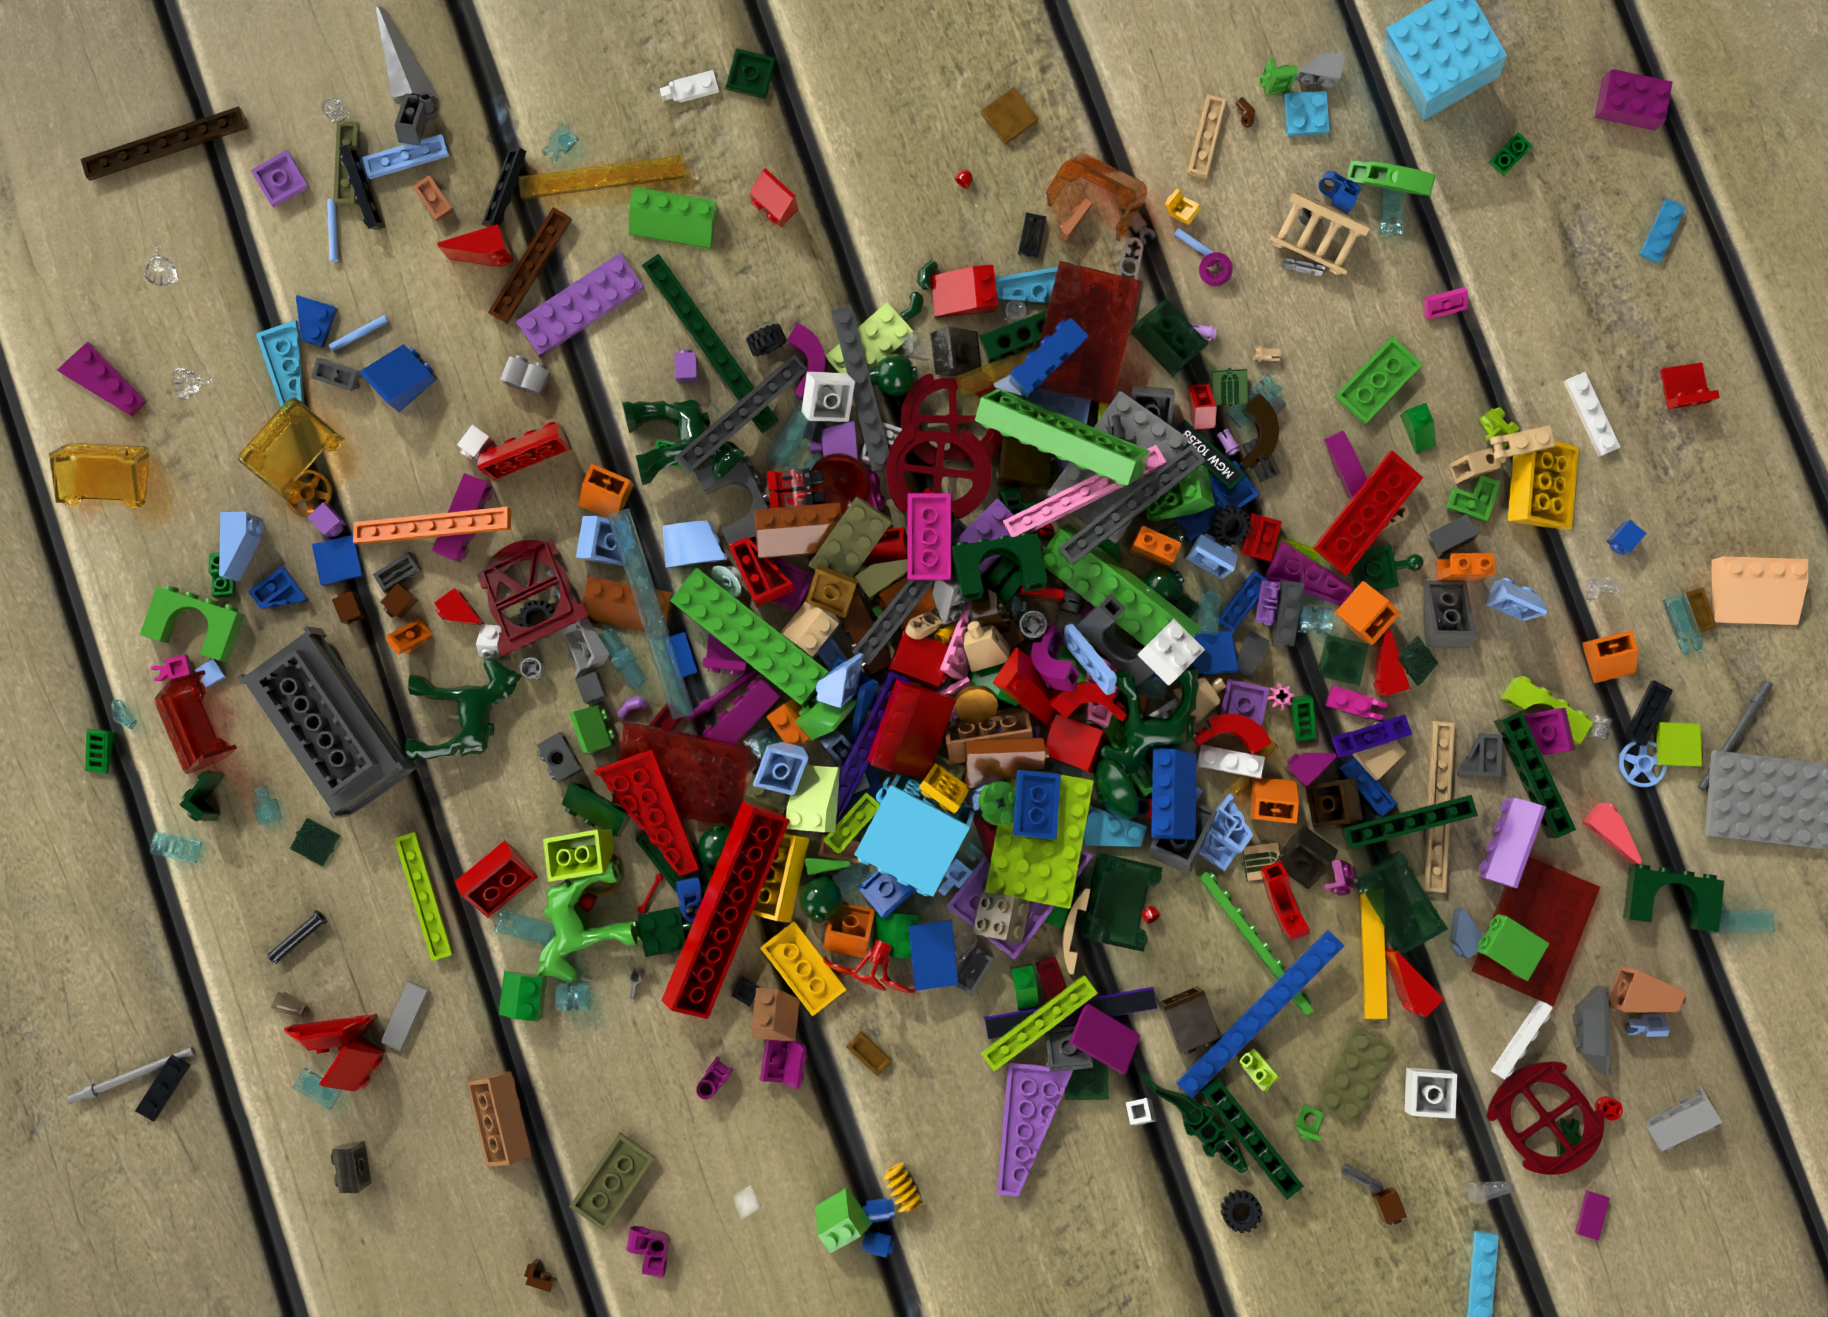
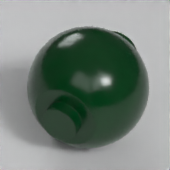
[870,354,918,396]
[1143,566,1185,606]
[699,823,732,871]
[799,873,842,923]

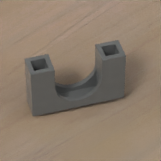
[695,455,770,545]
[1076,593,1155,687]

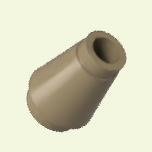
[271,992,307,1017]

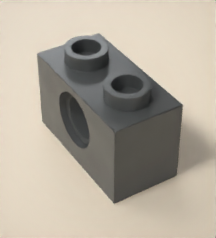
[537,732,584,782]

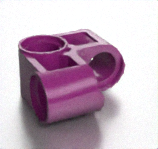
[626,1226,670,1278]

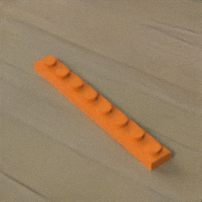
[353,507,511,545]

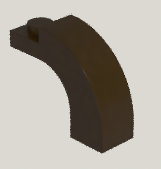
[1238,393,1279,470]

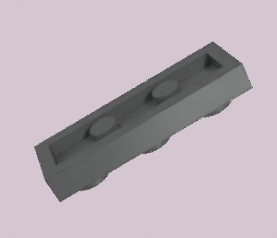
[1271,580,1304,646]

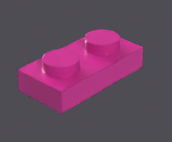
[1424,287,1468,320]

